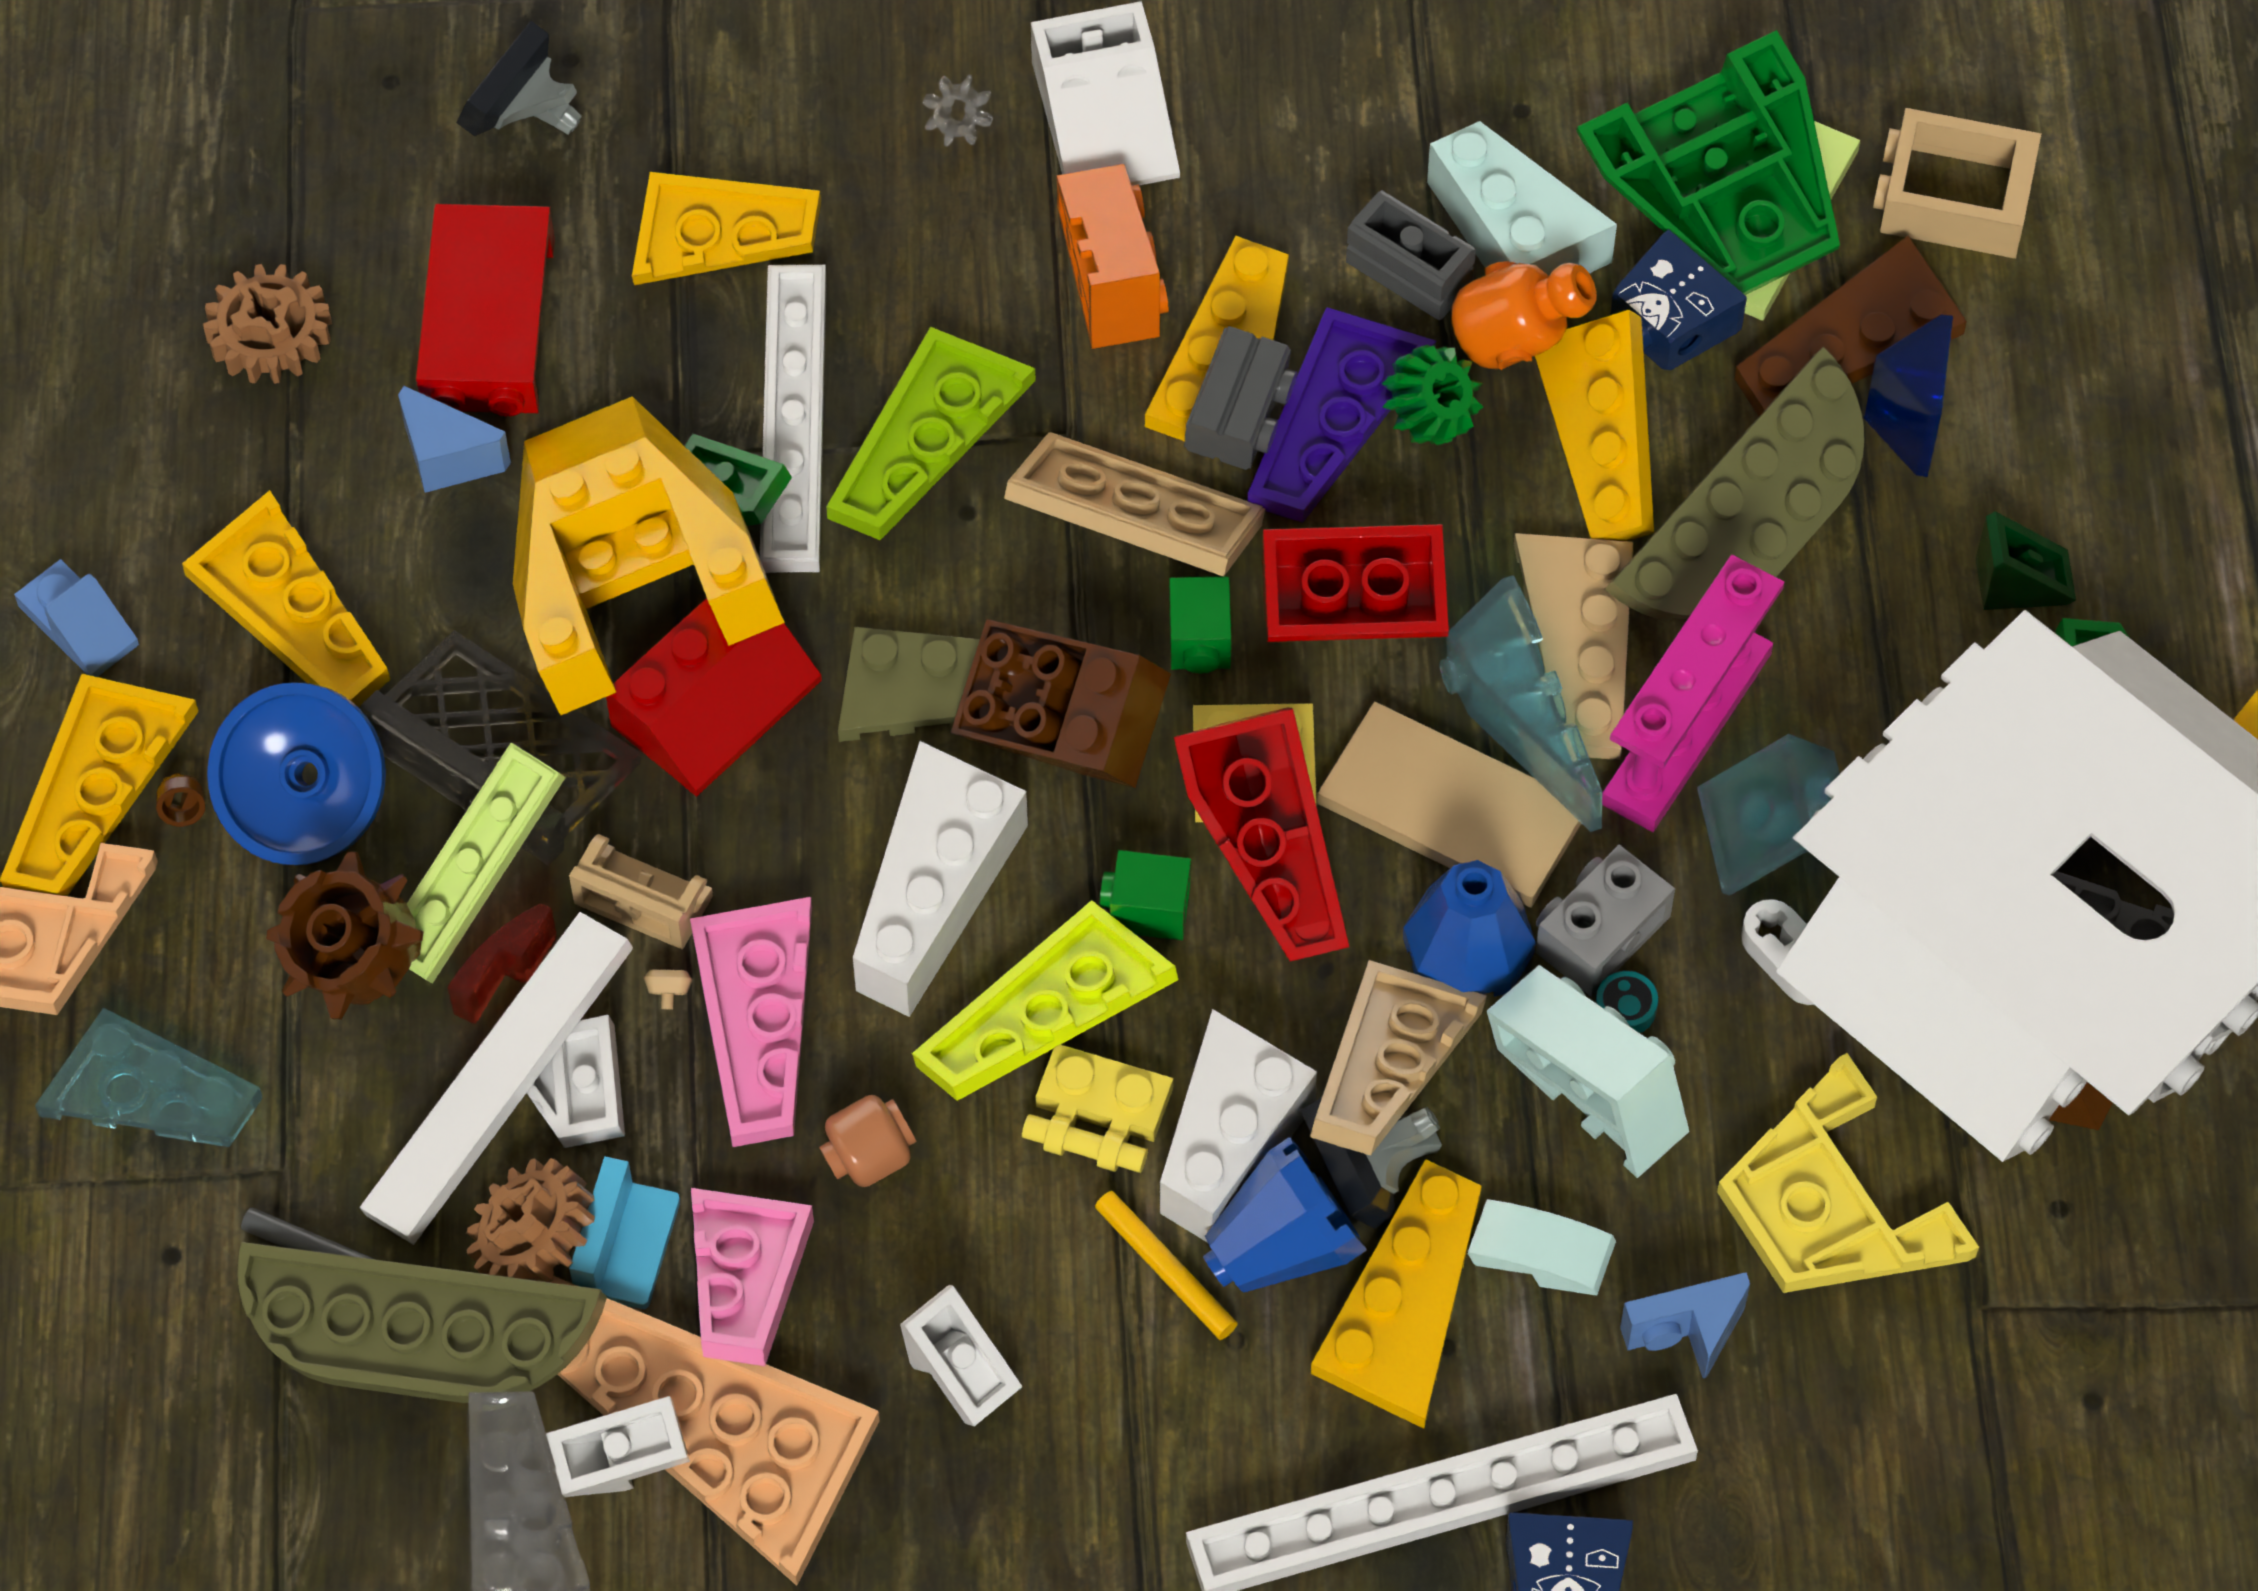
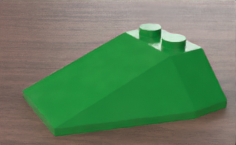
[1576,30,1840,295]

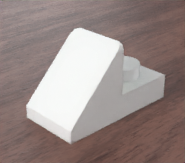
[900,1285,1022,1426]
[546,1396,690,1497]

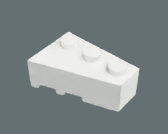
[1160,1009,1317,1243]

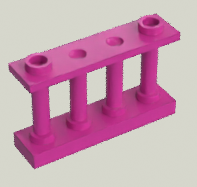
[1601,554,1785,832]

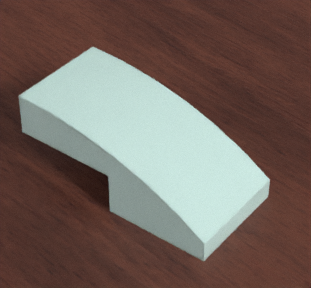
[1467,1199,1616,1296]

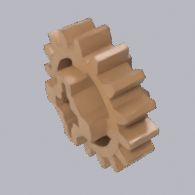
[203,264,332,384]
[466,1158,595,1282]

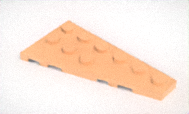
[535,1276,880,1586]

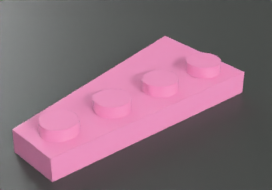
[690,897,812,1147]

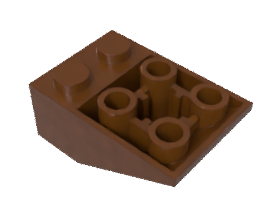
[950,619,1171,788]

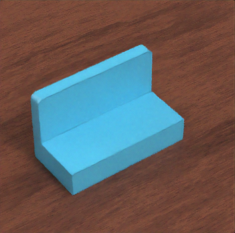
[569,1156,680,1309]

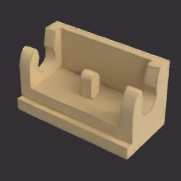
[569,834,713,950]

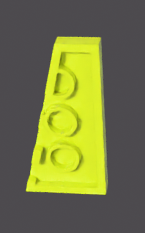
[912,900,1179,1101]

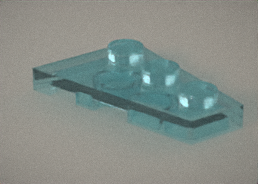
[35,1008,263,1147]

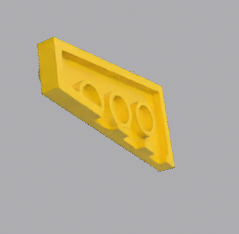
[1145,236,1289,442]
[1535,310,1654,541]
[182,490,390,707]
[0,674,199,896]
[1311,1159,1482,1429]

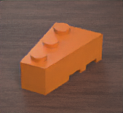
[1057,164,1169,349]

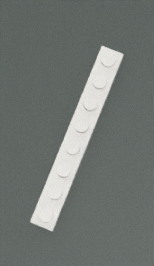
[1186,1394,1698,1591]

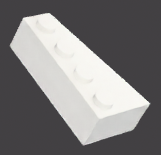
[853,741,1028,1017]

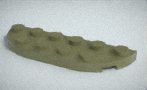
[1605,347,1864,621]
[238,1242,607,1404]

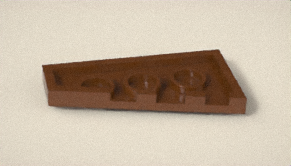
[1734,236,1967,416]

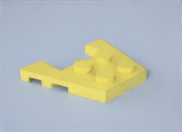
[1717,1053,1979,1293]

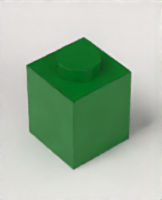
[1169,577,1231,674]
[1100,850,1191,941]

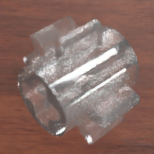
[923,74,993,147]

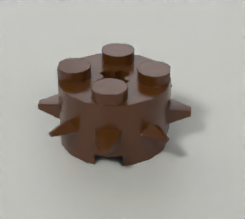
[266,852,423,1020]

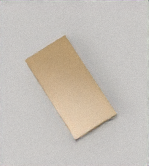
[1004,432,1265,577]
[1317,701,1588,908]

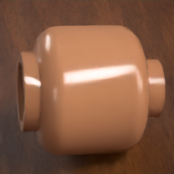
[819,1095,917,1187]

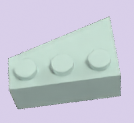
[1427,121,1617,276]
[1487,965,1689,1178]

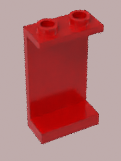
[416,204,555,416]

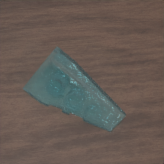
[1440,575,1602,832]

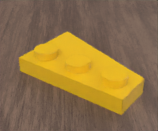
[632,172,821,285]

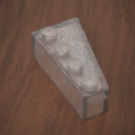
[466,1392,590,1591]

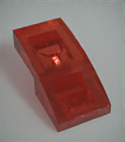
[447,903,557,1024]

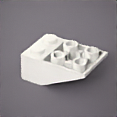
[1031,1,1180,186]

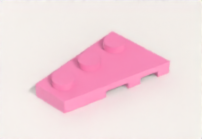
[691,1188,814,1366]

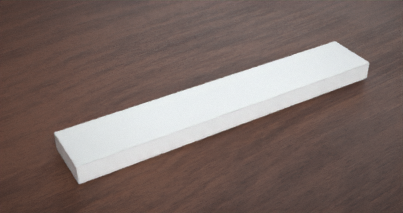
[760,265,827,573]
[360,912,633,1245]

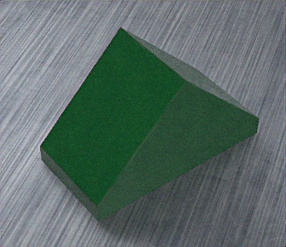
[1976,511,2076,610]

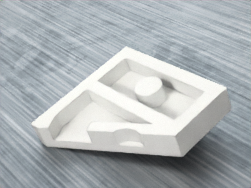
[527,1015,625,1148]

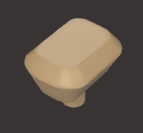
[643,969,693,1010]

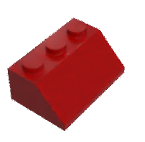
[1262,524,1449,642]
[606,598,822,797]

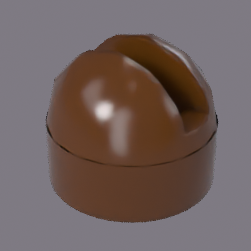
[156,773,205,827]

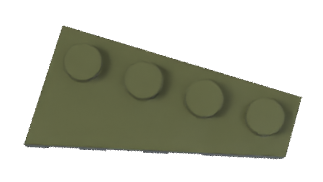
[838,627,980,742]

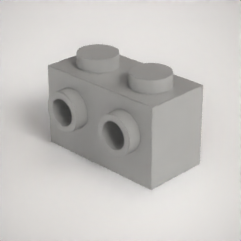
[1535,845,1675,997]

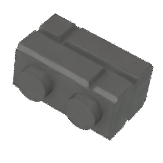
[1346,190,1476,321]
[1184,326,1297,470]

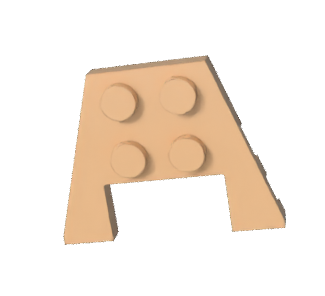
[0,843,158,1015]

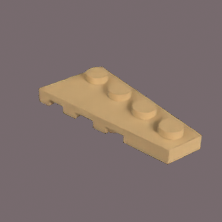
[1514,533,1633,760]
[1310,960,1487,1156]

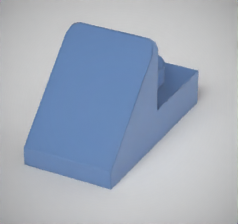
[14,559,139,677]
[1620,1272,1750,1378]

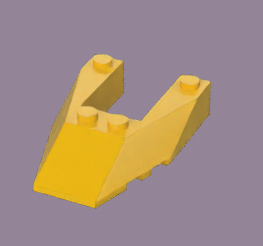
[513,396,785,716]

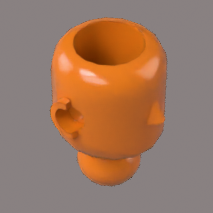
[1451,261,1597,370]

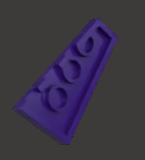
[1248,307,1436,523]

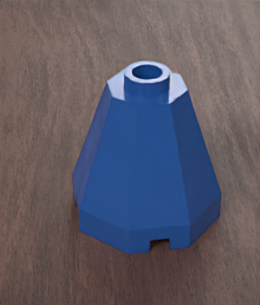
[1403,860,1536,997]
[1203,1137,1367,1293]

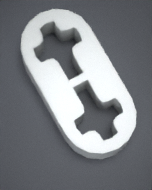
[1741,899,1814,1005]

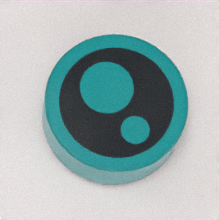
[1596,971,1658,1033]

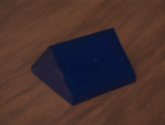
[1864,314,1953,477]

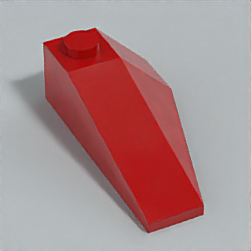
[1173,707,1349,961]

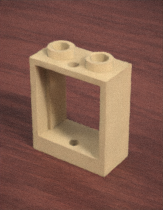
[1873,108,2041,259]

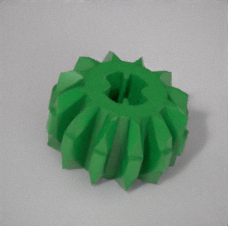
[1382,345,1484,445]

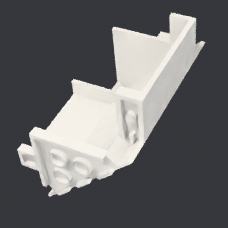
[1776,610,2258,1162]

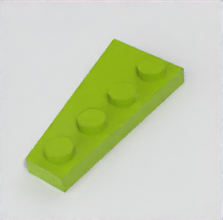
[826,327,1036,540]

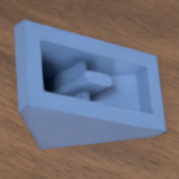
[398,386,511,493]

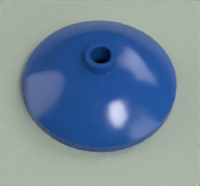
[207,683,386,865]

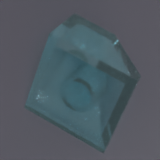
[1697,734,1840,896]

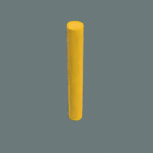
[1095,1191,1238,1340]

